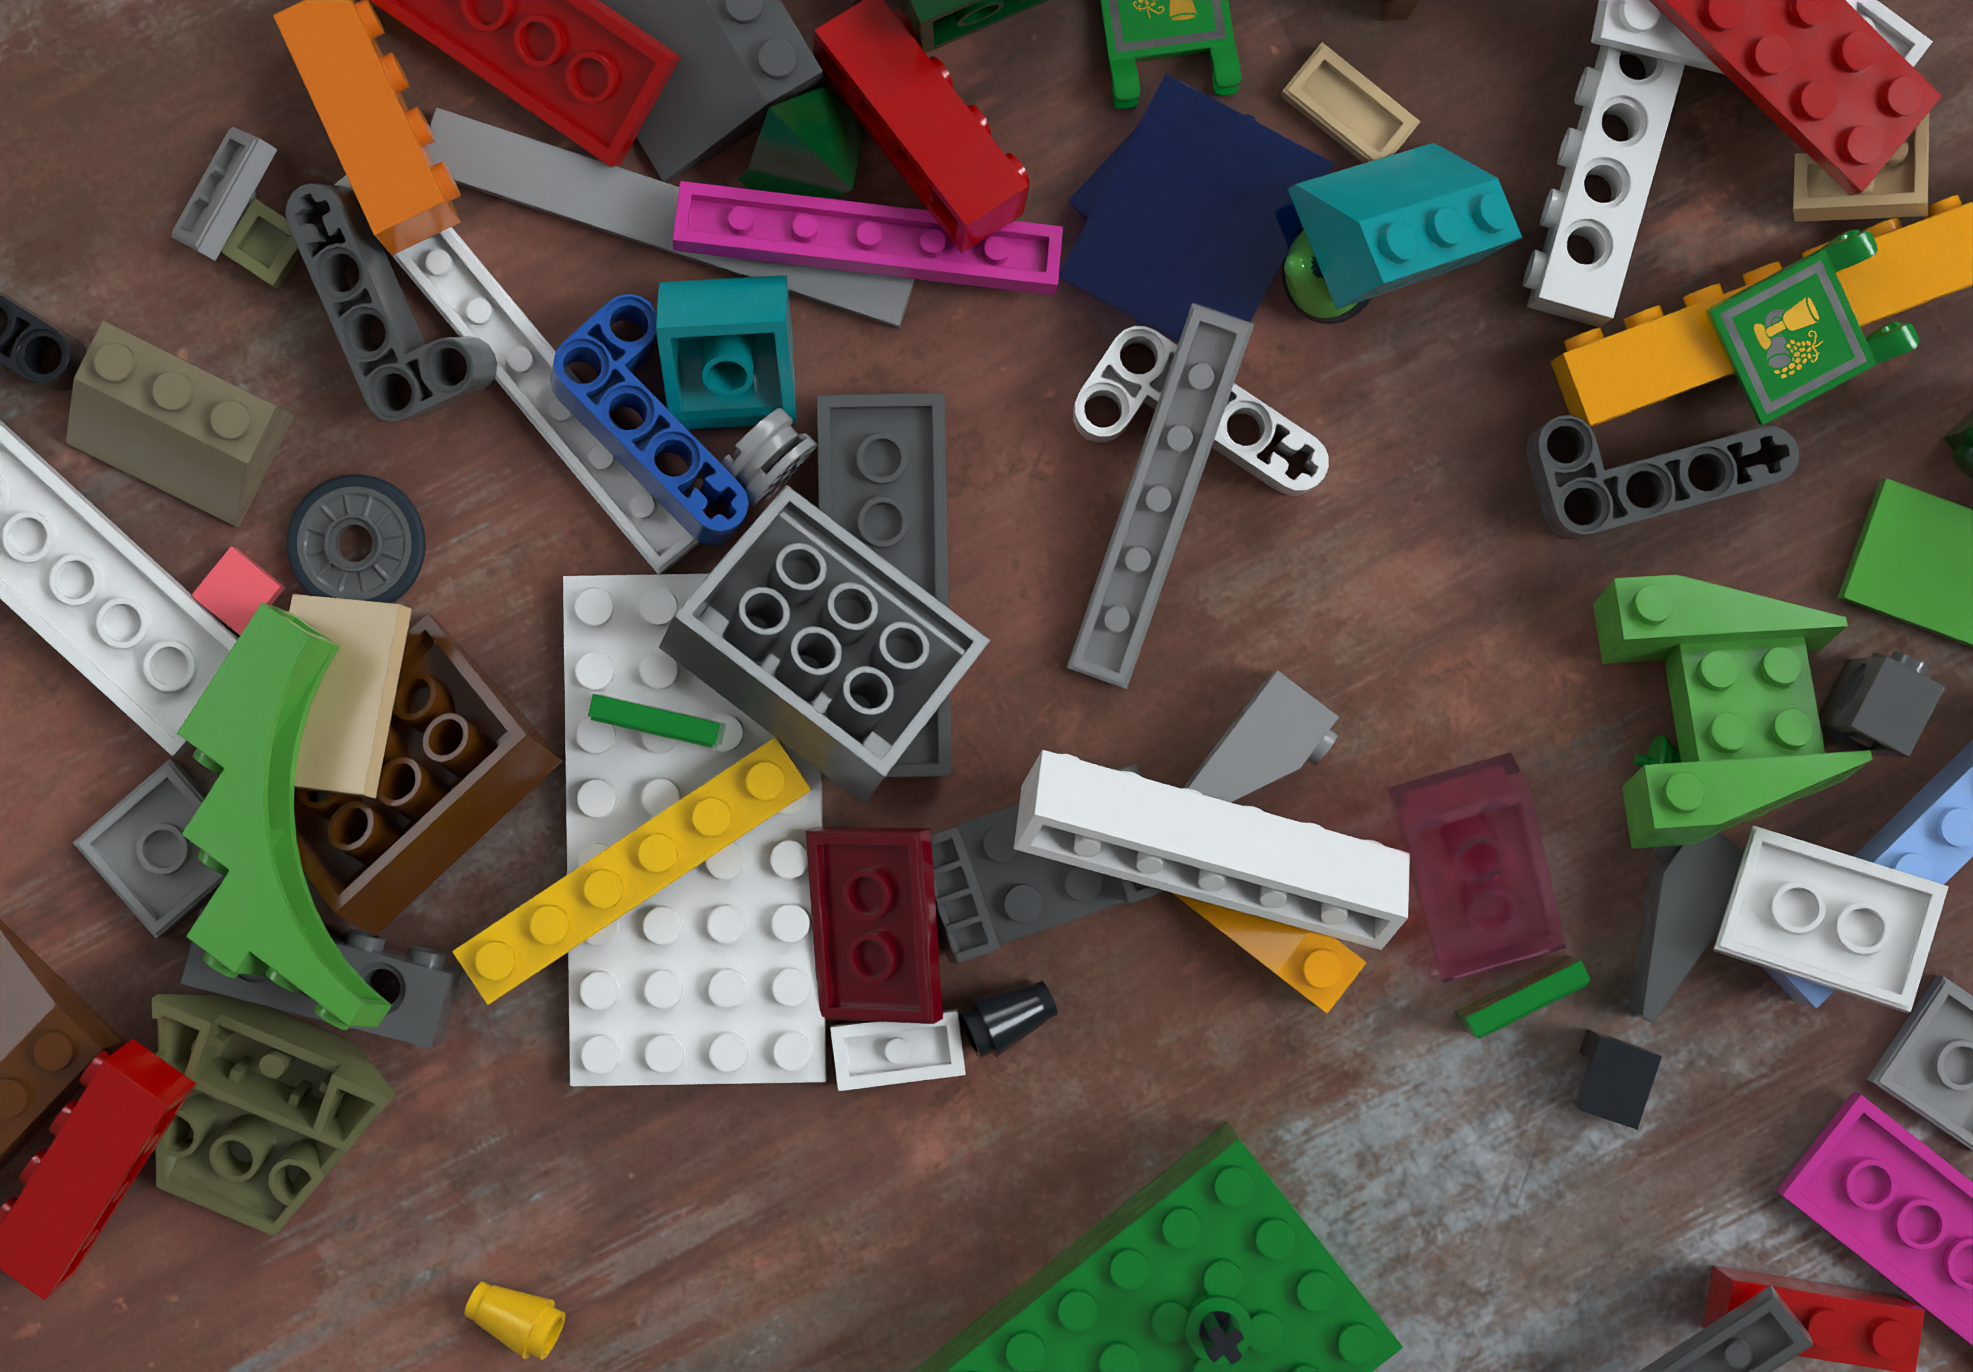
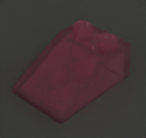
[1388,752,1566,983]

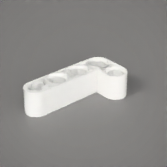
[1073,326,1329,496]

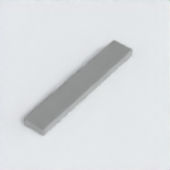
[1067,303,1255,689]

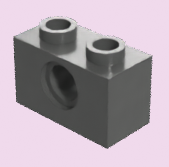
[1819,651,1946,757]

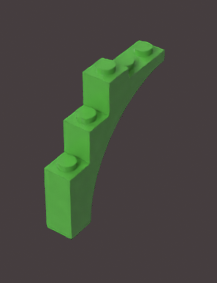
[177,602,392,1030]

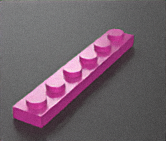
[673,181,1063,295]

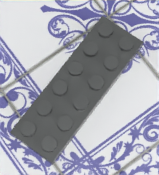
[817,393,952,778]

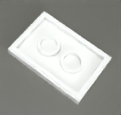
[1713,825,1949,1013]

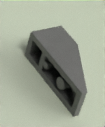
[1628,833,1744,1023]

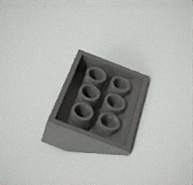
[600,0,826,183]
[659,485,991,805]

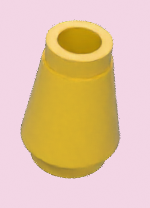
[464,1281,566,1360]

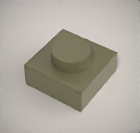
[221,198,301,290]

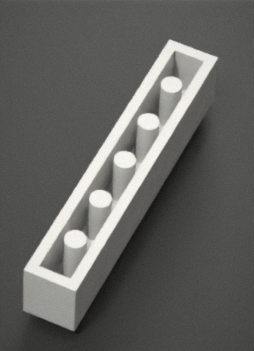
[1014,750,1410,950]

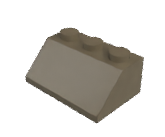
[66,321,295,527]

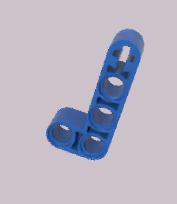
[550,294,749,546]

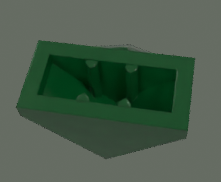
[738,83,865,199]

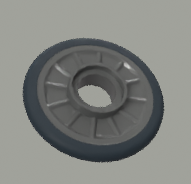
[286,474,426,603]

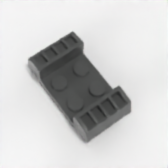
[931,763,1164,963]

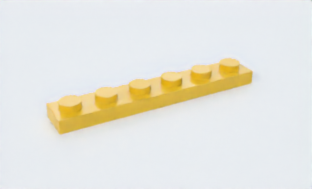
[452,737,813,1005]

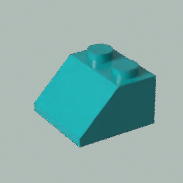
[656,275,797,429]

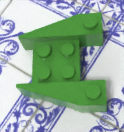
[1593,575,1873,849]

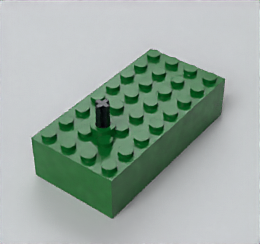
[911,1121,1403,1372]

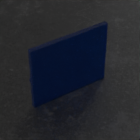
[1059,74,1335,342]

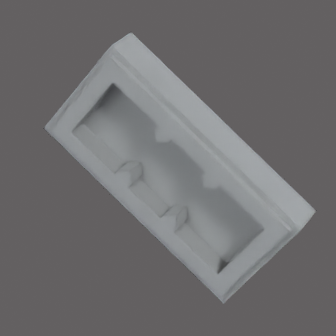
[171,127,278,261]

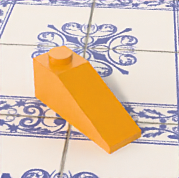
[1171,892,1367,1014]

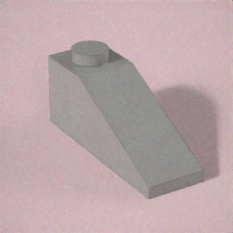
[1182,670,1339,802]

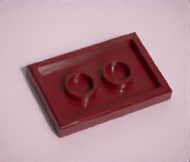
[806,827,943,1024]

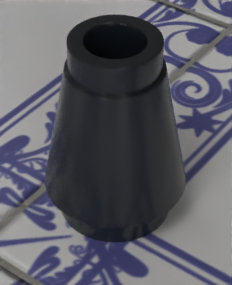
[958,980,1058,1058]

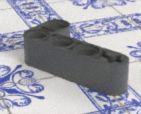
[285,183,497,422]
[1526,415,1799,539]

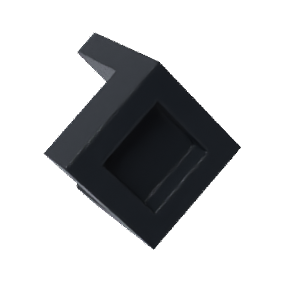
[1575,1029,1662,1130]

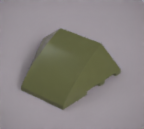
[152,994,396,1237]

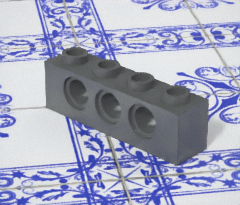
[181,908,462,1049]

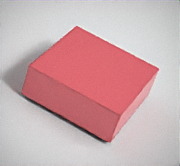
[191,546,286,635]

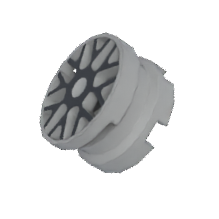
[721,408,818,507]

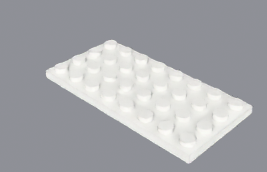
[563,574,827,1086]

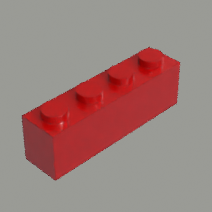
[813,0,1029,254]
[0,1039,196,1301]

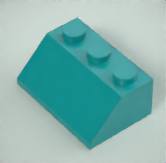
[1288,143,1522,309]

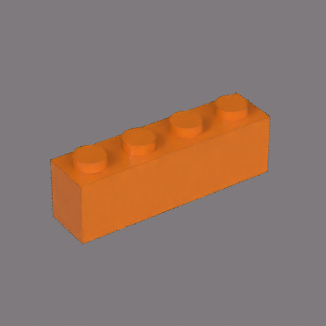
[273,0,461,256]

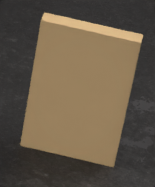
[289,594,412,798]

